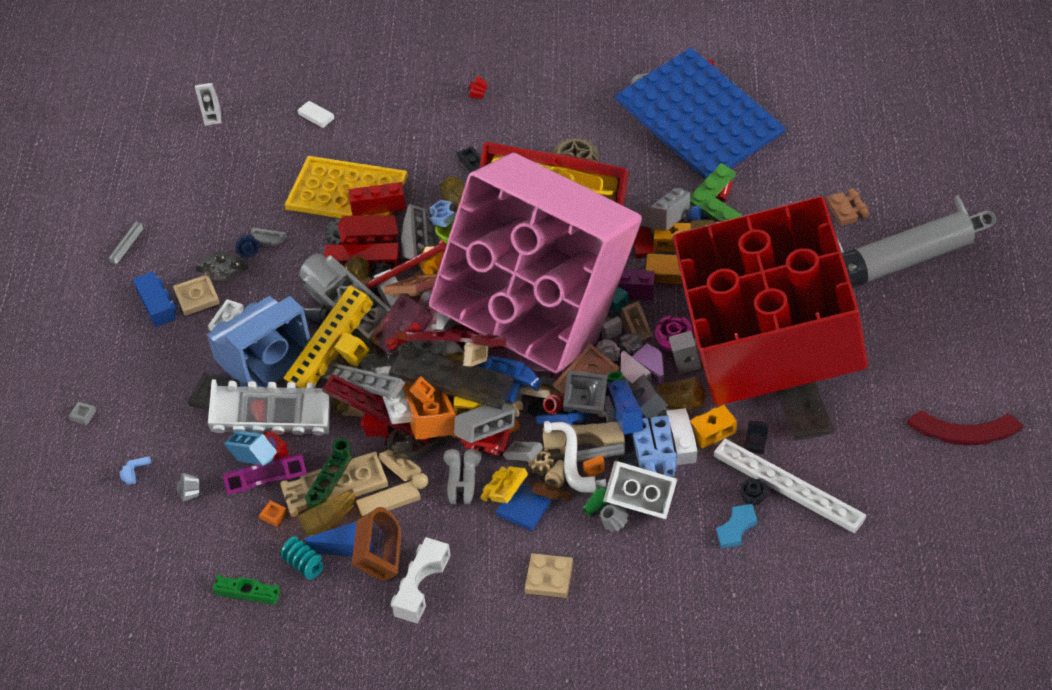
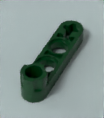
[305,438,353,511]

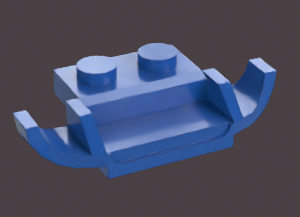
[469,355,542,404]

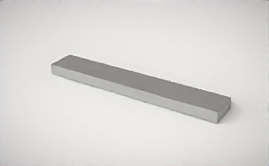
[321,362,405,399]

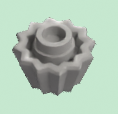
[177,473,199,502]
[600,504,629,533]

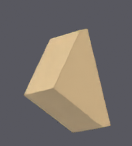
[621,301,653,341]

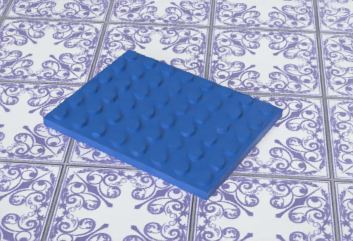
[615,47,786,180]

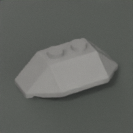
[401,204,440,260]

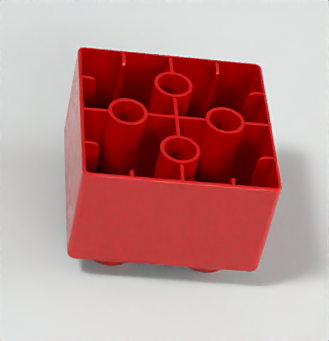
[673,196,868,405]

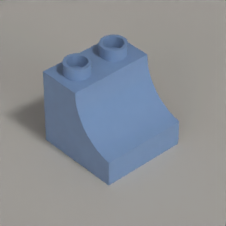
[207,296,310,398]

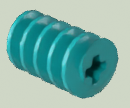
[279,536,324,580]

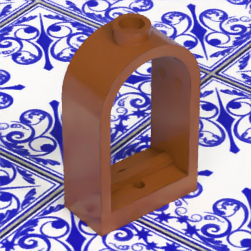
[352,507,401,582]

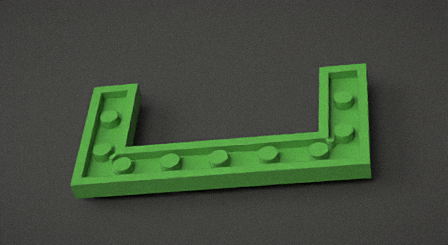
[690,163,743,222]

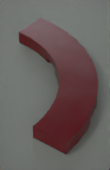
[397,329,506,347]
[907,409,1023,445]

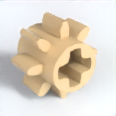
[528,450,554,476]

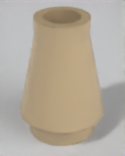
[544,460,565,488]

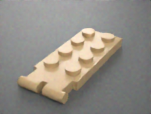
[280,451,388,517]

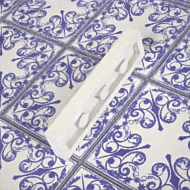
[375,366,412,424]

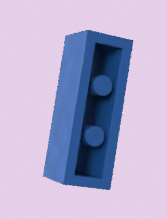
[133,271,177,328]
[606,380,643,434]

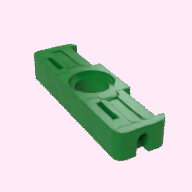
[213,574,280,605]

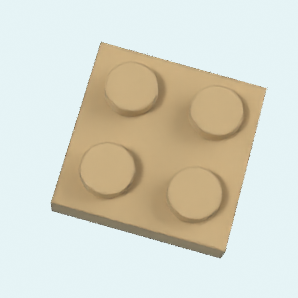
[173,274,220,316]
[525,553,573,598]

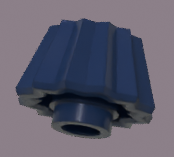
[234,233,260,258]

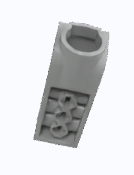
[299,253,401,349]

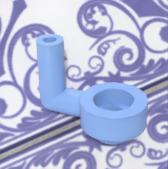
[120,456,151,485]

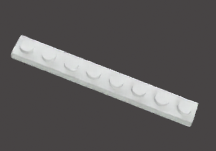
[714,439,866,533]

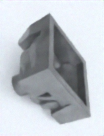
[563,370,608,417]

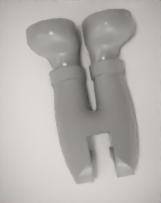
[443,449,481,505]

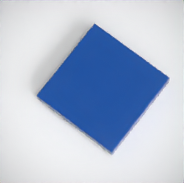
[496,484,552,531]

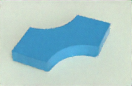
[716,504,757,549]

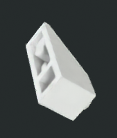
[195,83,222,126]
[666,408,697,465]

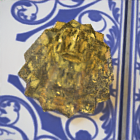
[344,256,369,280]

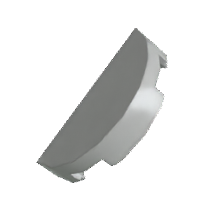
[251,228,287,247]

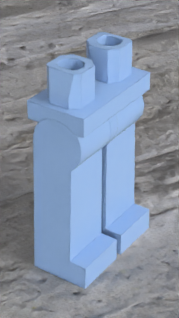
[630,415,677,477]

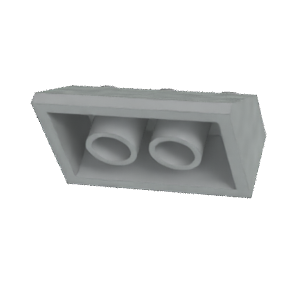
[640,188,690,231]

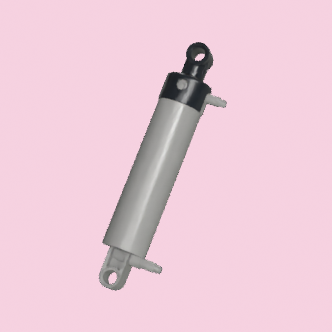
[837,195,996,288]

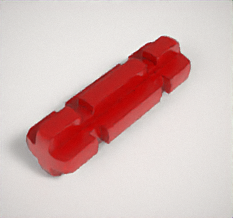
[385,322,421,350]

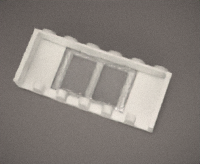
[208,380,331,435]

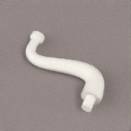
[544,421,607,493]

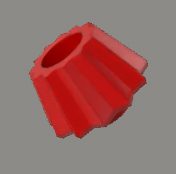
[468,75,488,99]

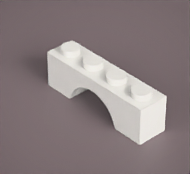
[391,537,451,624]

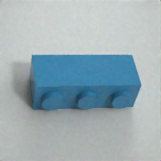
[224,430,277,466]

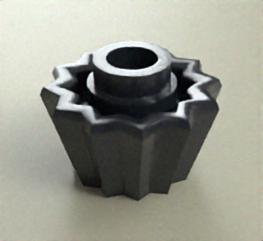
[739,478,768,506]

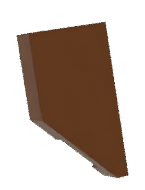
[532,481,573,501]

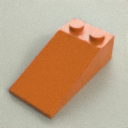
[398,372,455,439]

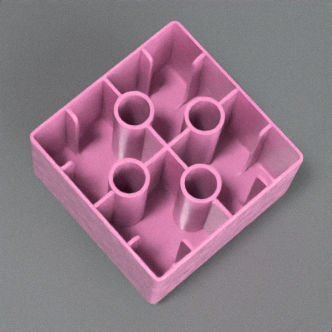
[429,153,642,373]

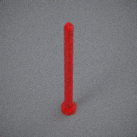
[365,240,446,290]

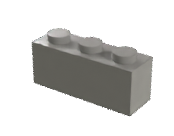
[454,400,515,443]

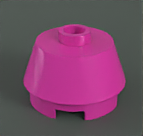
[655,315,693,354]

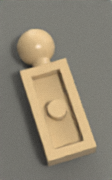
[379,447,428,489]

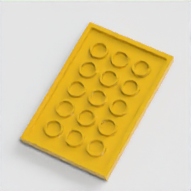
[285,156,408,218]

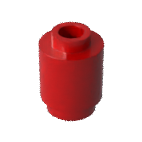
[543,393,567,414]

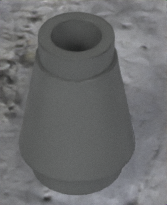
[304,306,331,324]

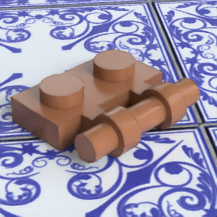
[826,188,870,226]

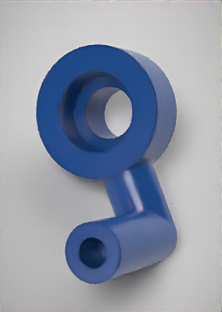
[688,206,710,224]

